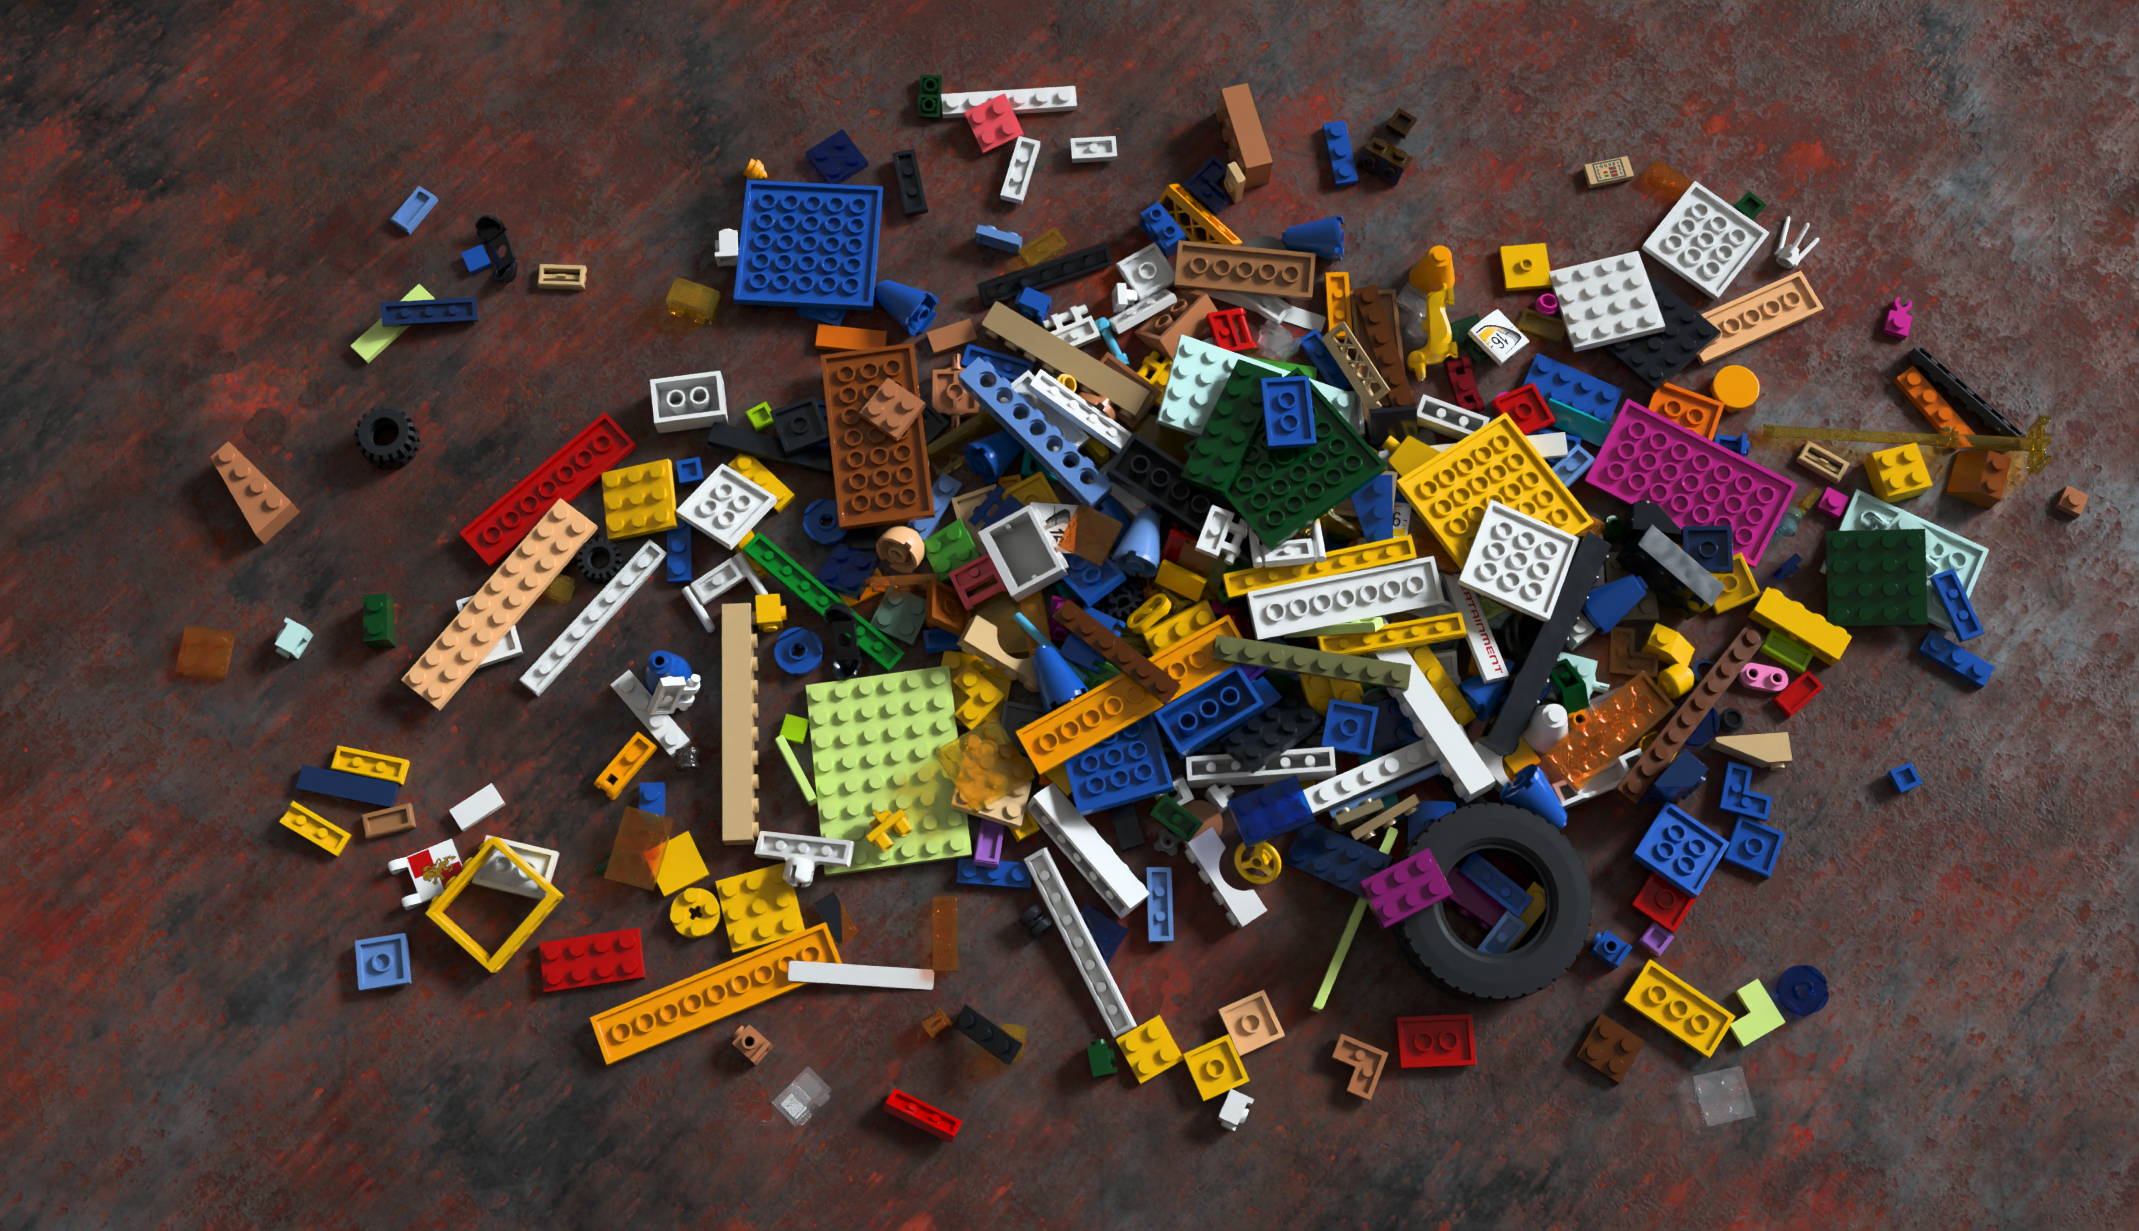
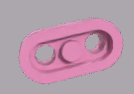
[1738,663,1788,693]

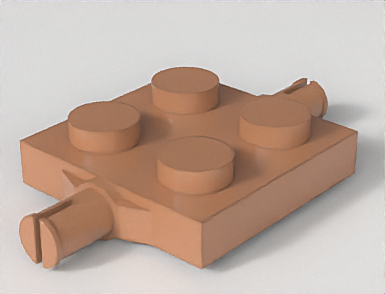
[932,354,979,431]

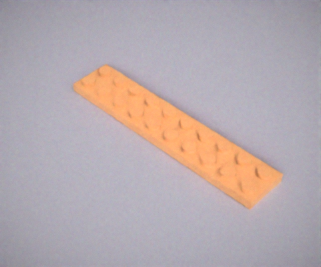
[401,498,598,711]

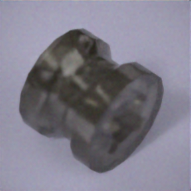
[675,747,700,772]

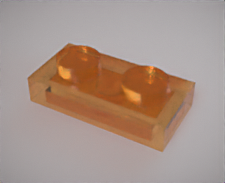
[1643,158,1694,201]

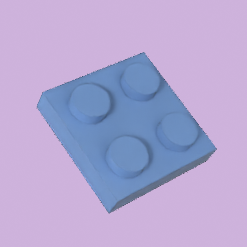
[355,933,412,992]

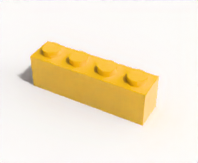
[1747,587,1852,666]

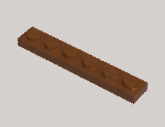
[1353,284,1416,407]
[1052,599,1181,705]

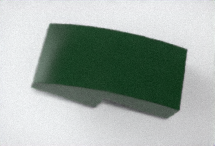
[917,74,943,118]

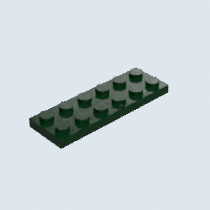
[1180,359,1282,496]

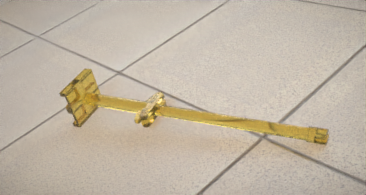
[1762,415,2052,475]

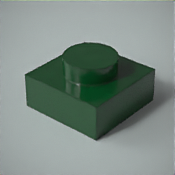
[1734,191,1766,221]

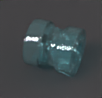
[1775,505,1804,537]

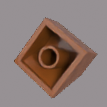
[1945,450,2012,509]

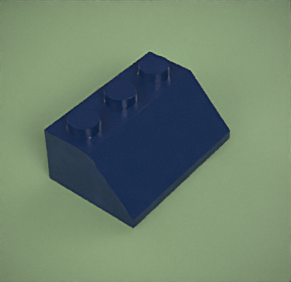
[1638,749,1708,804]

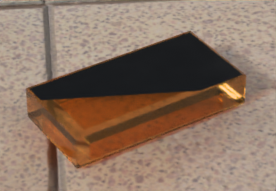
[813,891,859,947]

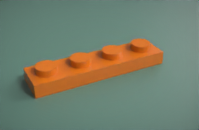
[1893,365,1976,451]

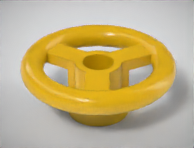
[1234,839,1281,884]

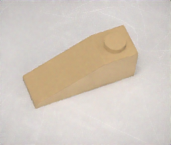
[1709,732,1792,771]

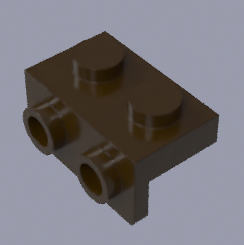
[1357,137,1413,186]

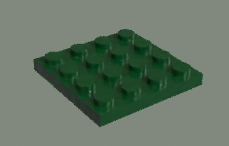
[1825,529,1928,626]

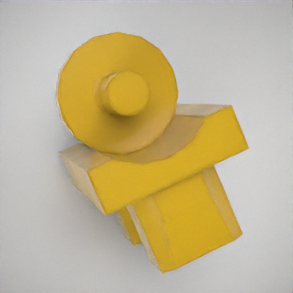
[866,809,912,853]

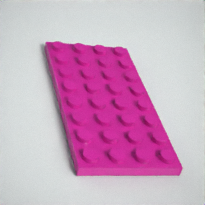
[1583,398,1798,568]

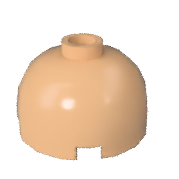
[876,526,925,573]

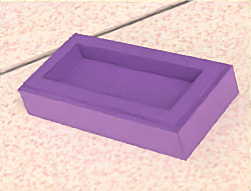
[974,819,1005,869]

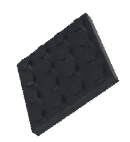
[1600,276,1721,393]

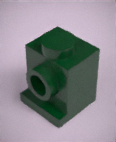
[1086,1039,1118,1080]

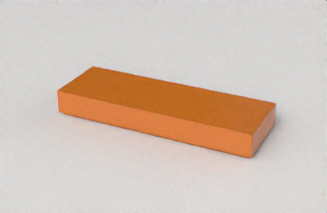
[815,324,888,352]

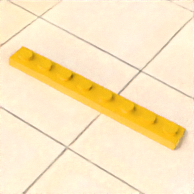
[1222,534,1417,599]

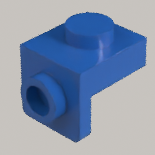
[1713,433,1750,457]

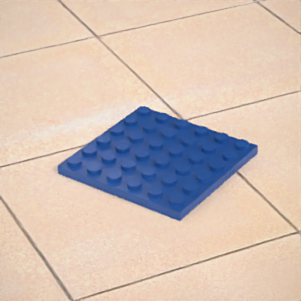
[734,180,883,311]

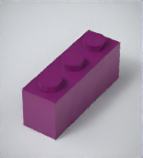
[1442,866,1507,933]

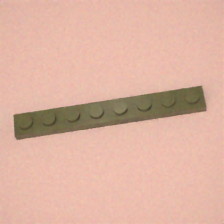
[1213,635,1412,691]

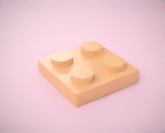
[1218,990,1285,1057]

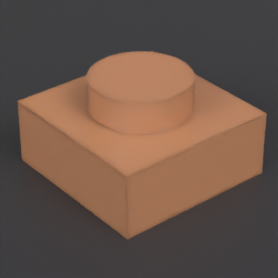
[2055,485,2089,518]

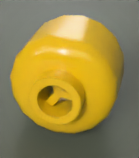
[1657,663,1694,699]

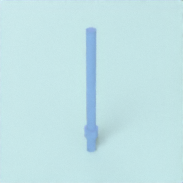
[1328,761,1443,819]

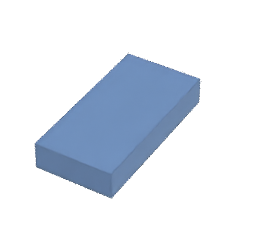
[390,186,438,234]

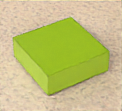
[745,401,774,433]
[779,714,810,744]

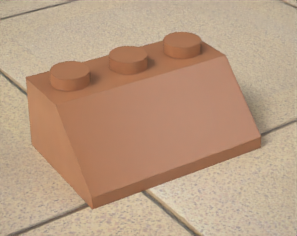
[1134,288,1218,360]

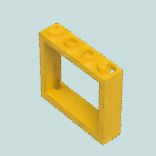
[425,837,564,973]

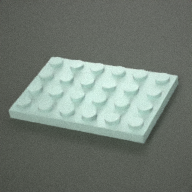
[1820,489,1989,633]

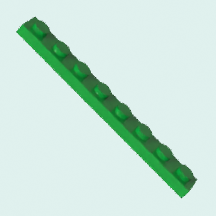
[743,532,905,673]

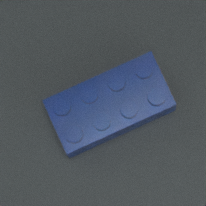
[1154,663,1264,761]

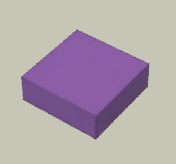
[1638,922,1674,957]

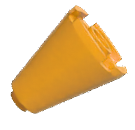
[1409,245,1455,300]

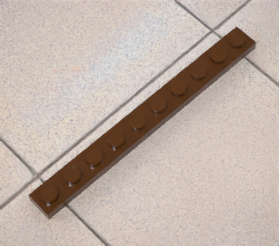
[1613,623,1767,807]

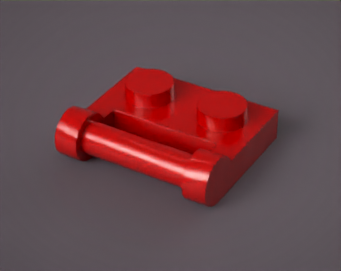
[1205,308,1258,355]

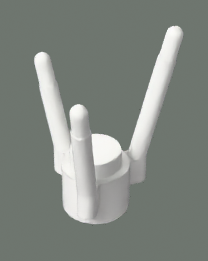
[1774,216,1819,268]

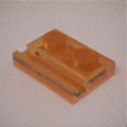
[1413,529,1457,577]

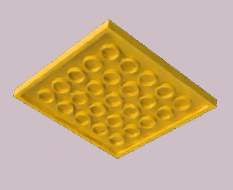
[1396,413,1594,597]

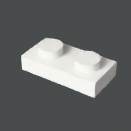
[1070,136,1117,163]

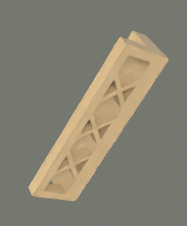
[1321,321,1391,409]

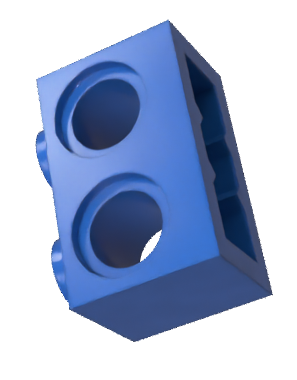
[1139,201,1186,259]

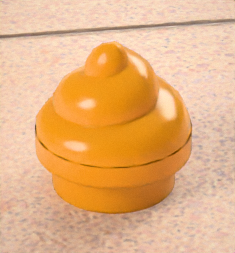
[743,158,767,180]

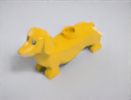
[1407,283,1458,382]

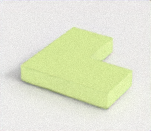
[1729,979,1785,1048]

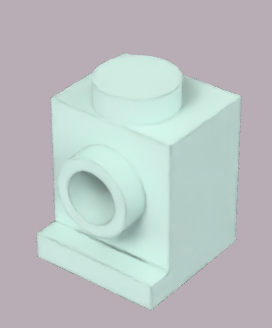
[275,617,313,659]

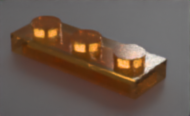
[864,573,940,592]
[933,896,958,972]

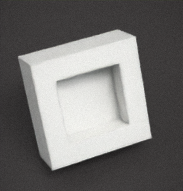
[1112,283,1137,314]
[1204,784,1235,814]

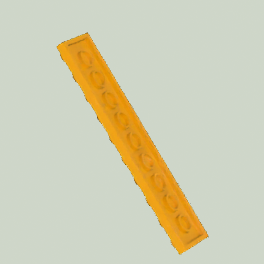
[1016,614,1243,776]
[590,922,842,1066]

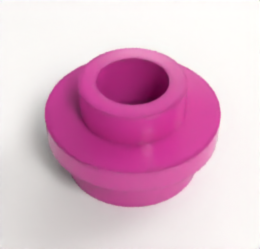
[1535,294,1559,316]

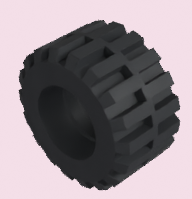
[354,405,420,470]

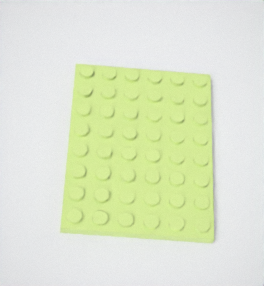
[806,665,972,876]

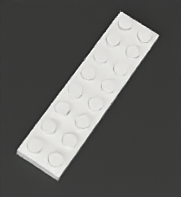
[1246,556,1445,641]

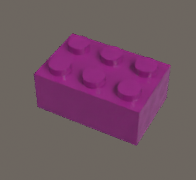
[1359,848,1453,931]

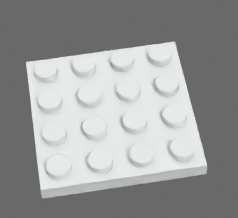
[1641,181,1769,301]
[1549,251,1665,352]
[1457,500,1580,622]

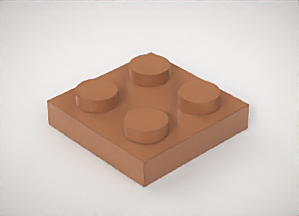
[859,378,926,441]

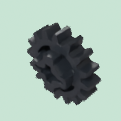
[1093,574,1145,621]

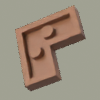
[1331,1034,1388,1101]

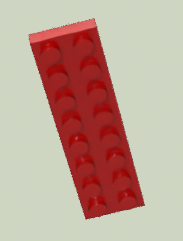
[459,412,637,568]

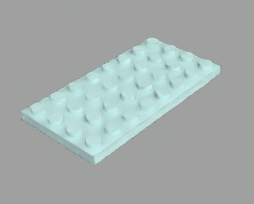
[1156,334,1356,437]

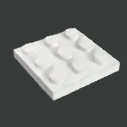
[676,463,777,550]

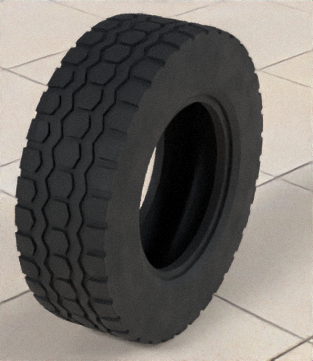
[1392,803,1593,1003]

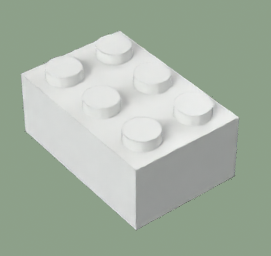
[650,371,728,433]

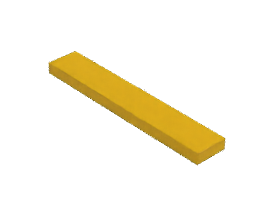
[1317,612,1467,656]

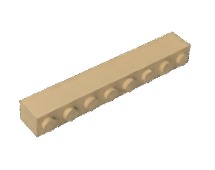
[982,301,1154,420]

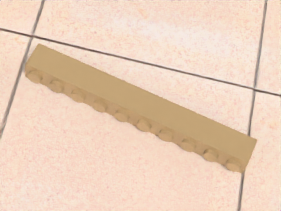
[722,603,759,846]

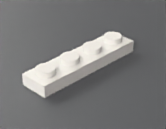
[611,670,691,758]

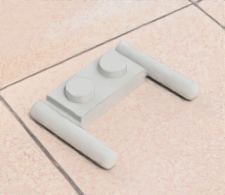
[1247,519,1326,568]
[682,552,768,633]

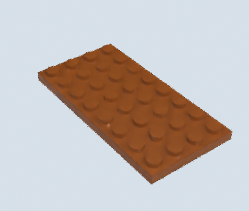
[820,343,935,531]

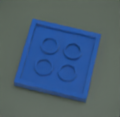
[1631,801,1730,900]

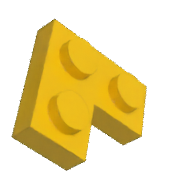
[953,664,1005,732]

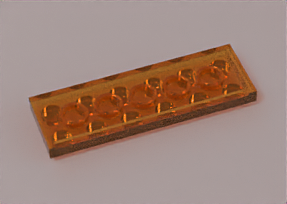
[1543,670,1675,793]

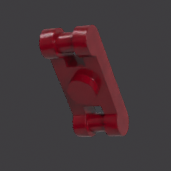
[1444,356,1485,412]

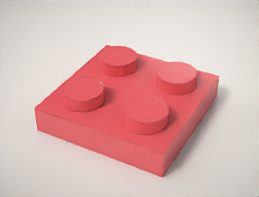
[964,93,1024,154]

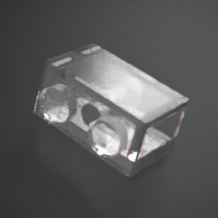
[772,1066,831,1127]

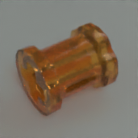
[919,1006,953,1040]

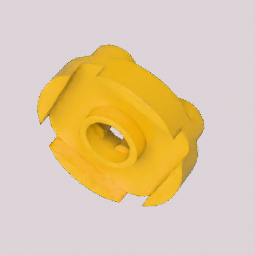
[670,888,721,939]

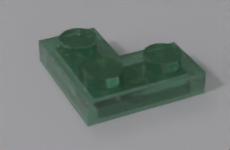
[1449,314,1491,364]

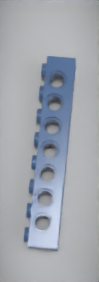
[958,357,1112,512]

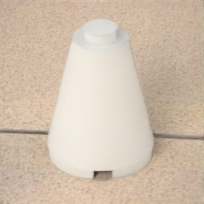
[1521,704,1568,754]

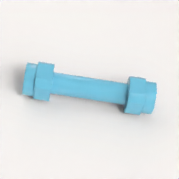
[1095,317,1130,367]

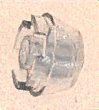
[1257,319,1303,363]

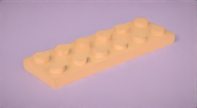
[1697,271,1824,365]

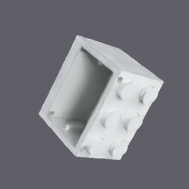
[978,505,1069,602]

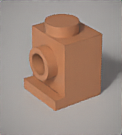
[732,1024,774,1066]

